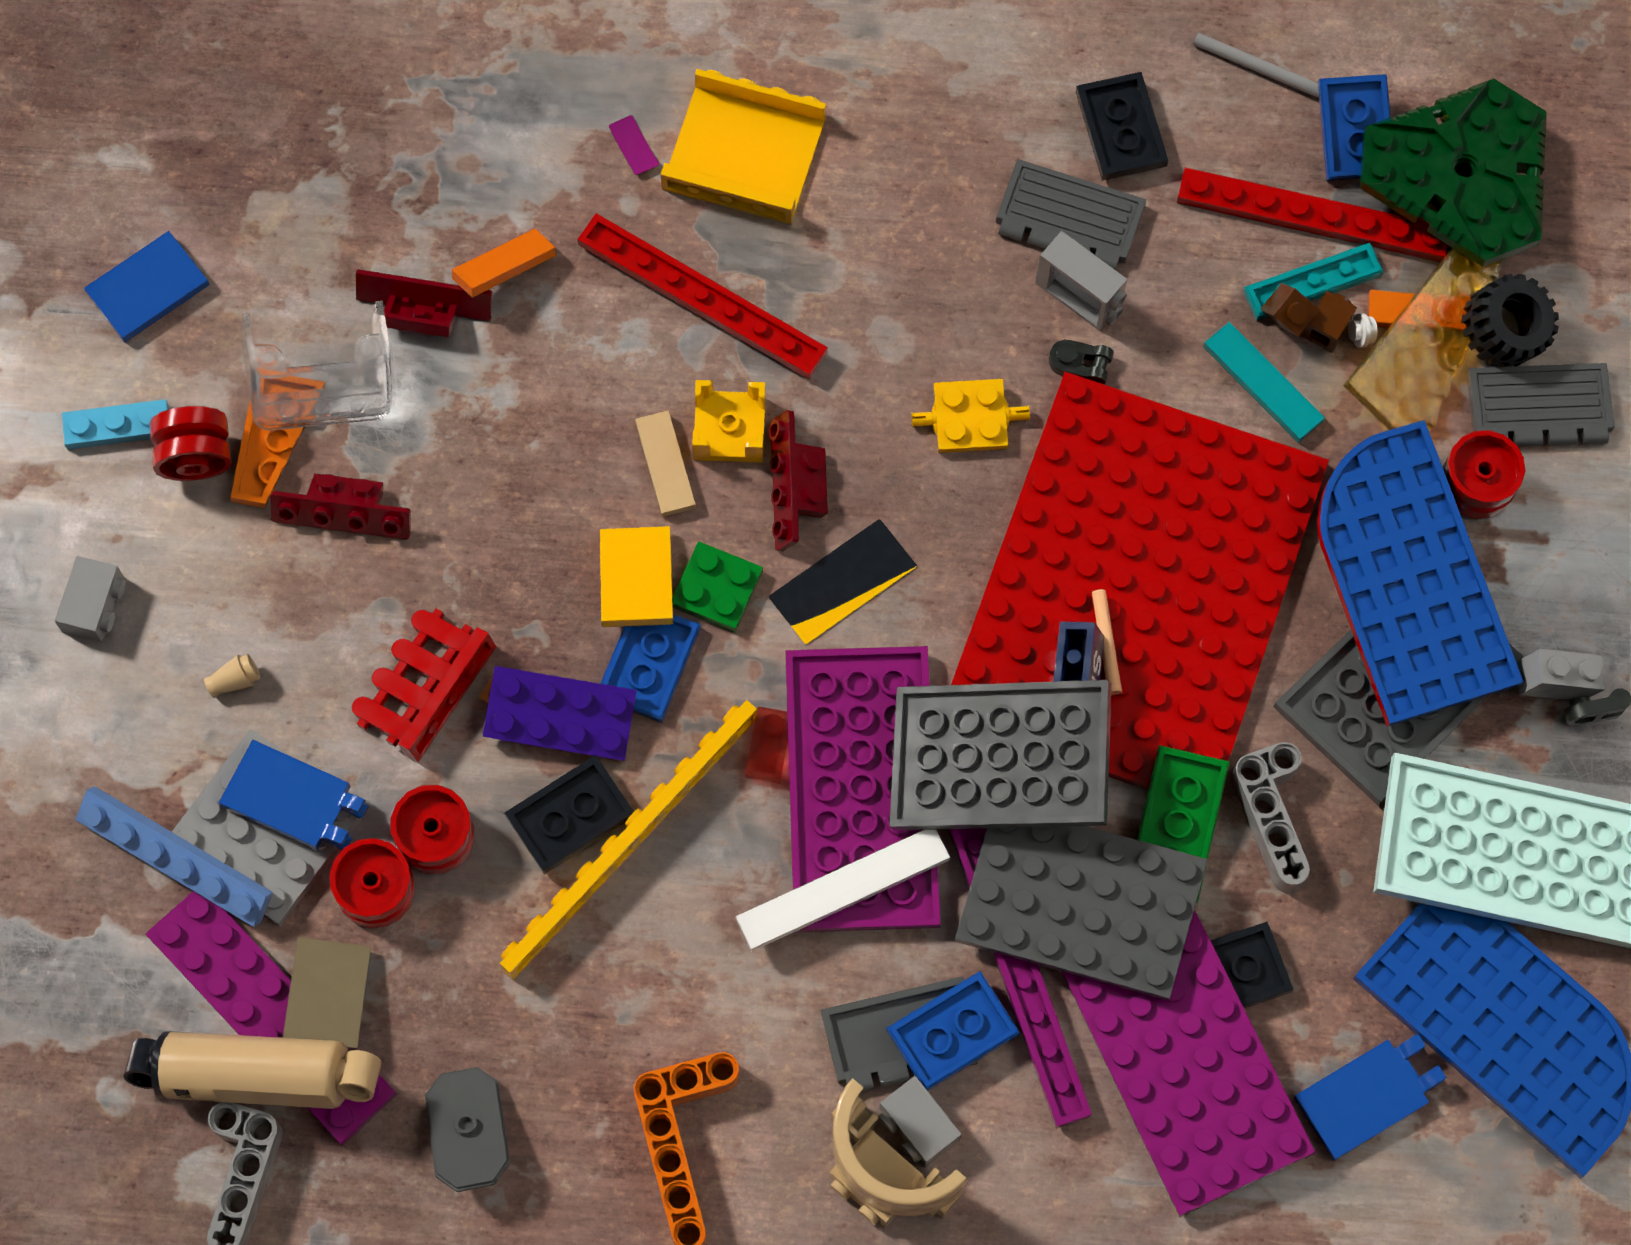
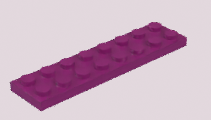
[146,891,397,1146]

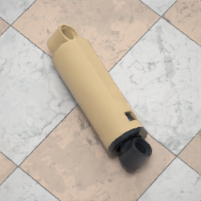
[123,1031,381,1109]

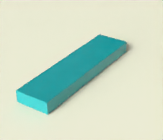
[1243,243,1384,321]
[1203,322,1325,443]

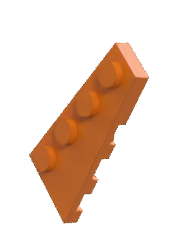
[230,368,325,508]

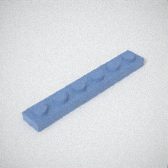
[75,786,273,927]

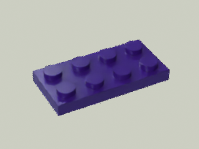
[483,666,637,761]

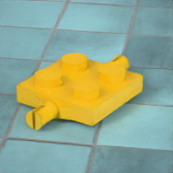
[911,379,1030,453]

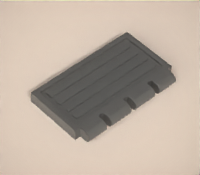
[996,159,1147,270]
[1467,363,1615,447]
[821,976,978,1092]

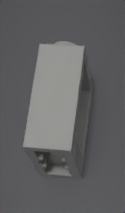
[1035,231,1127,331]

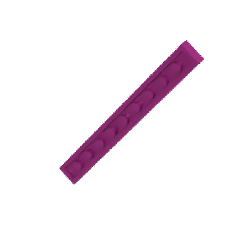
[948,828,1092,1129]

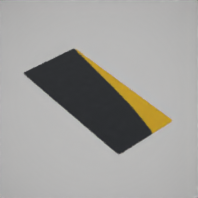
[769,519,917,644]

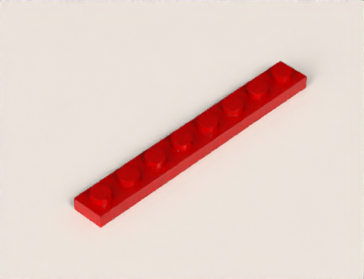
[1176,167,1448,263]
[577,213,828,379]

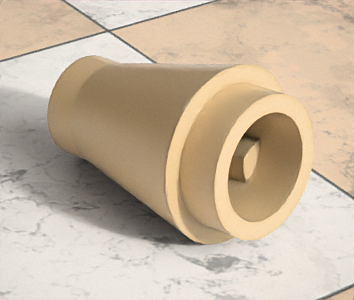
[204,653,261,698]

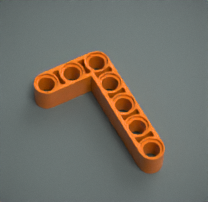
[634,1052,740,1245]

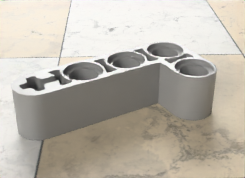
[1231,742,1310,893]
[207,1102,283,1245]

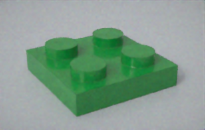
[672,541,763,633]

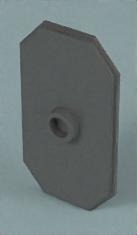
[425,1067,510,1192]

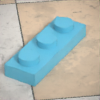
[62,399,169,450]

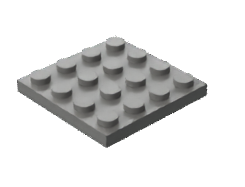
[172,729,361,927]

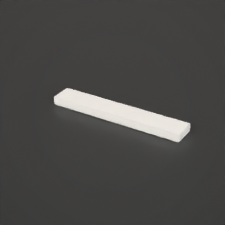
[736,829,950,952]

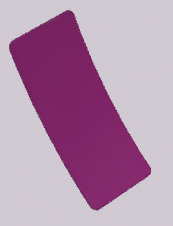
[609,115,659,175]

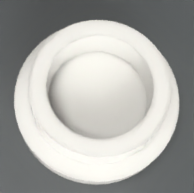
[1348,313,1377,348]

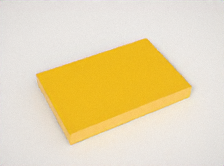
[600,526,673,627]

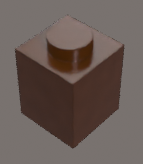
[1260,283,1320,337]
[1302,291,1357,353]

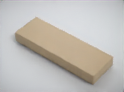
[635,410,696,518]

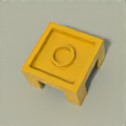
[692,380,766,463]

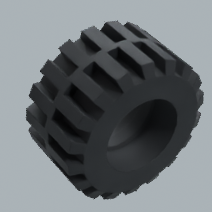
[1461,274,1559,367]

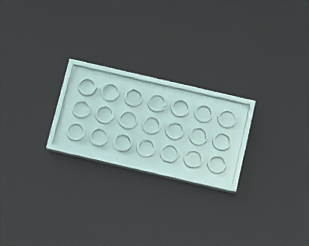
[1373,753,1631,948]

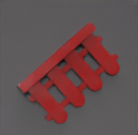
[351,608,497,763]

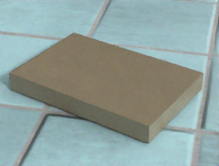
[283,937,371,1052]

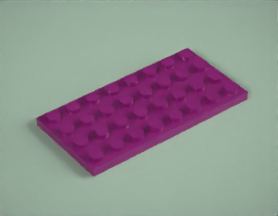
[785,646,941,933]
[1061,909,1315,1217]

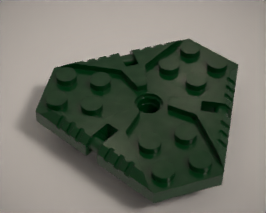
[1360,78,1547,267]

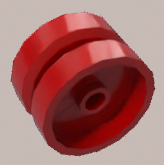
[149,406,232,481]
[1443,430,1526,519]
[390,785,475,874]
[329,838,415,928]

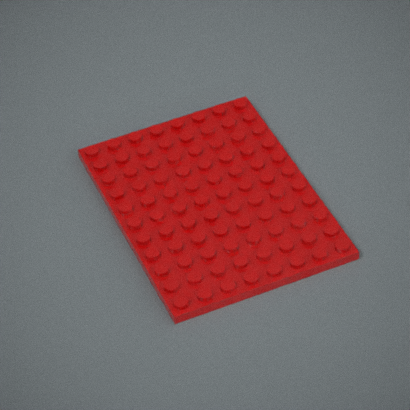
[951,372,1329,790]

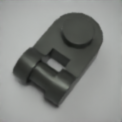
[1049,339,1114,385]
[1564,688,1631,726]

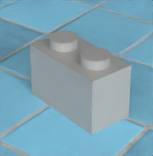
[55,556,126,642]
[1517,649,1605,700]
[878,1076,962,1167]

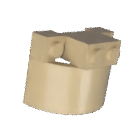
[829,1078,967,1227]

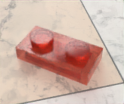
[745,706,788,784]

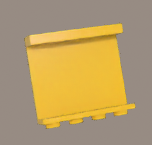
[660,69,826,224]

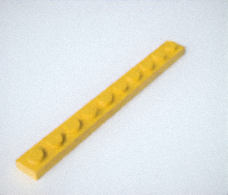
[499,700,758,980]

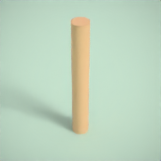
[1092,589,1122,695]

